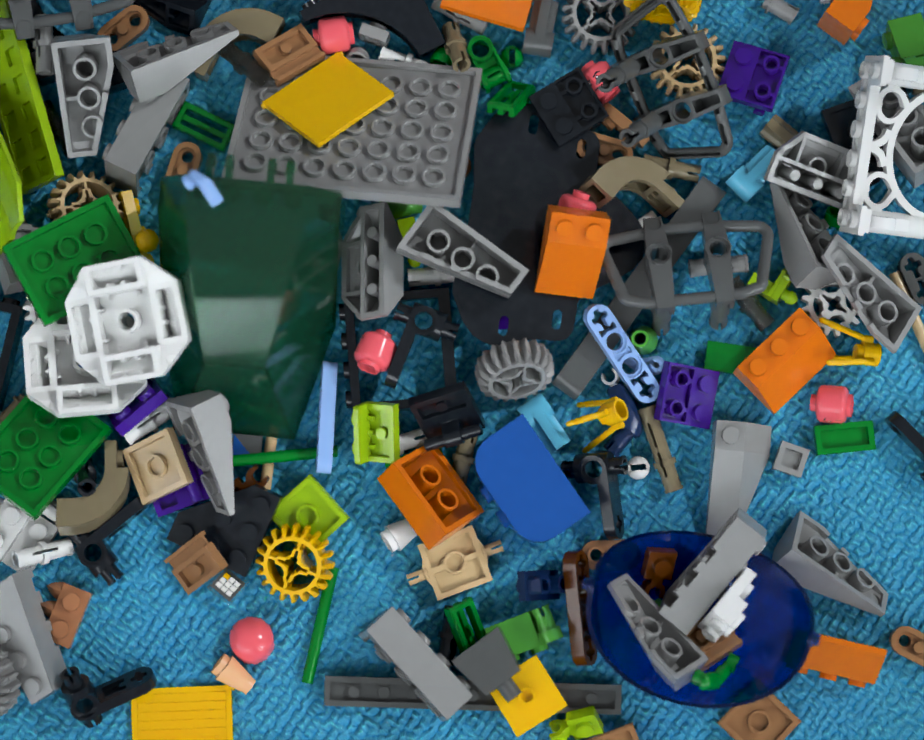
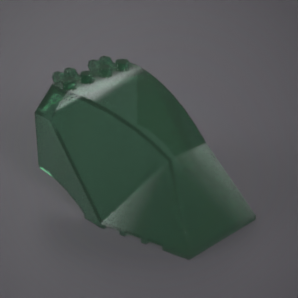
[158,152,346,440]

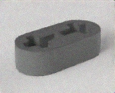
[897,252,924,307]

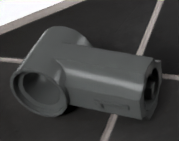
[522,0,559,58]

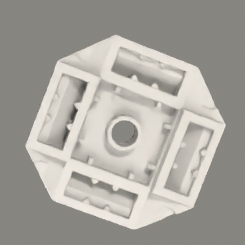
[65,256,192,387]
[22,315,147,418]

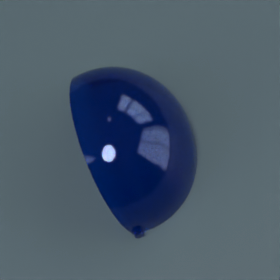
[581,530,821,708]

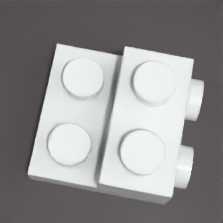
[0,498,58,572]
[697,567,757,643]

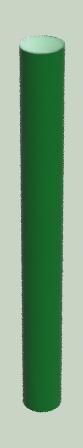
[233,445,338,467]
[301,567,339,684]

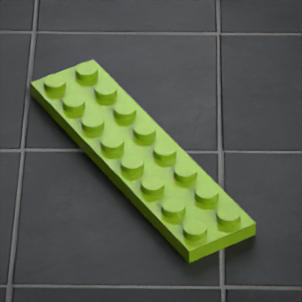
[0,0,64,195]

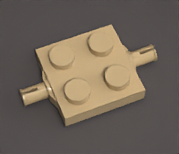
[406,525,504,601]

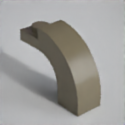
[194,8,286,82]
[578,156,685,218]
[56,440,131,536]

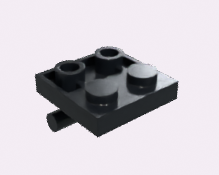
[529,67,609,148]
[408,381,485,452]

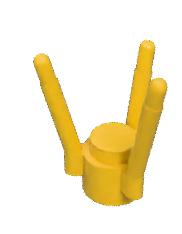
[819,317,882,367]
[566,396,629,453]

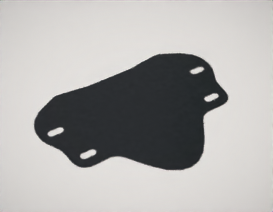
[452,103,645,345]

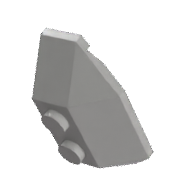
[764,131,849,209]
[341,202,404,321]

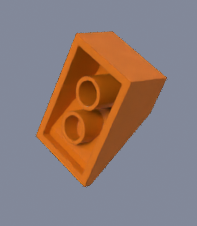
[817,0,873,45]
[534,205,611,299]

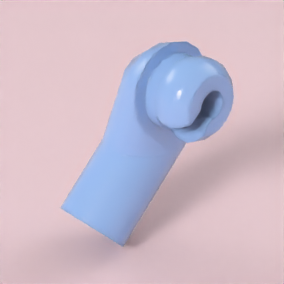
[181,170,224,208]
[623,356,665,376]

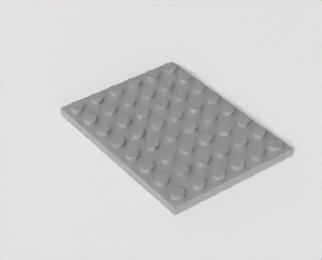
[221,50,482,208]

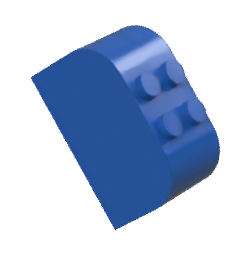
[475,414,591,543]

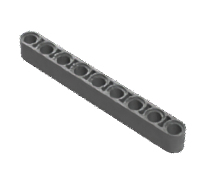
[551,176,726,400]

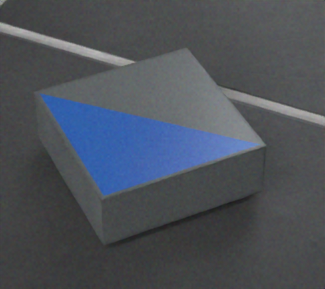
[232,433,263,466]

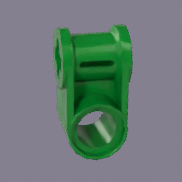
[467,35,512,95]

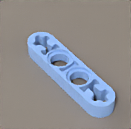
[583,304,659,403]
[316,361,338,474]

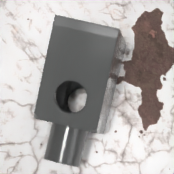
[452,627,522,703]

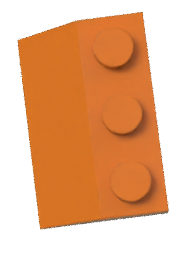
[440,0,533,32]
[733,307,837,415]
[377,445,484,550]
[783,628,887,688]

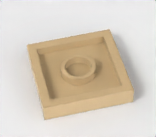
[122,427,194,505]

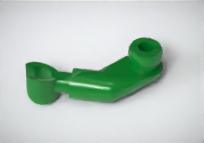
[691,652,740,691]

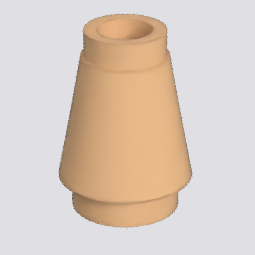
[211,653,256,695]

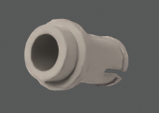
[761,0,799,25]

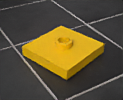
[490,655,568,737]

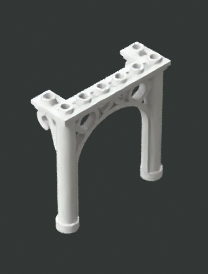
[837,55,924,240]

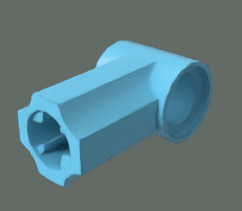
[725,145,775,203]
[516,393,571,454]

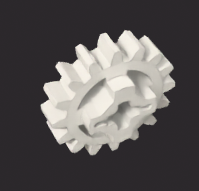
[800,282,860,337]

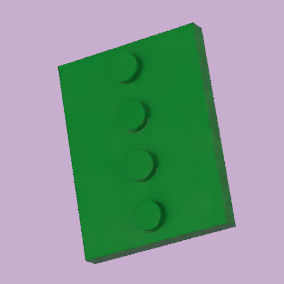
[1,194,142,327]
[0,395,112,520]

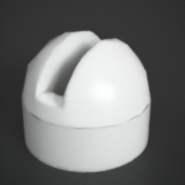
[627,456,650,480]

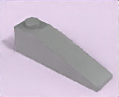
[848,79,924,189]
[769,182,836,290]
[165,390,235,516]
[705,420,772,539]

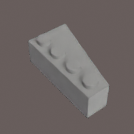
[102,78,190,197]
[395,205,529,299]
[658,508,767,635]
[0,567,67,705]
[358,606,473,722]

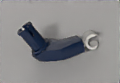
[601,368,643,457]

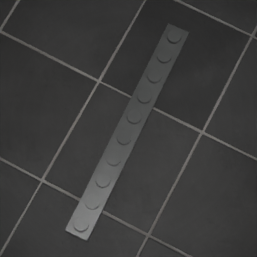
[324,675,622,715]

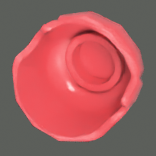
[229,616,275,665]

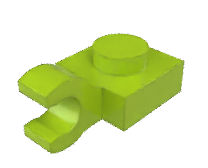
[549,706,604,740]

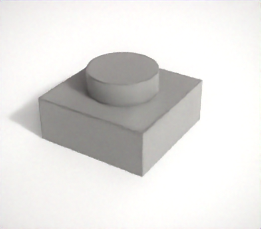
[358,22,390,48]
[772,440,810,478]

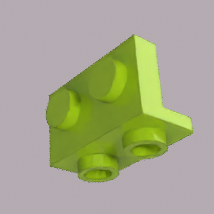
[351,401,400,465]

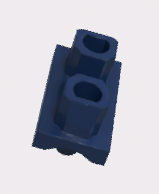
[516,570,565,601]

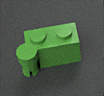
[882,13,924,66]
[484,604,564,661]

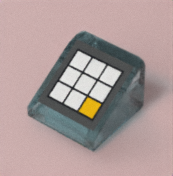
[207,568,249,606]

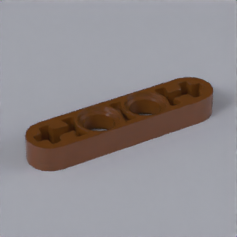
[563,550,597,666]

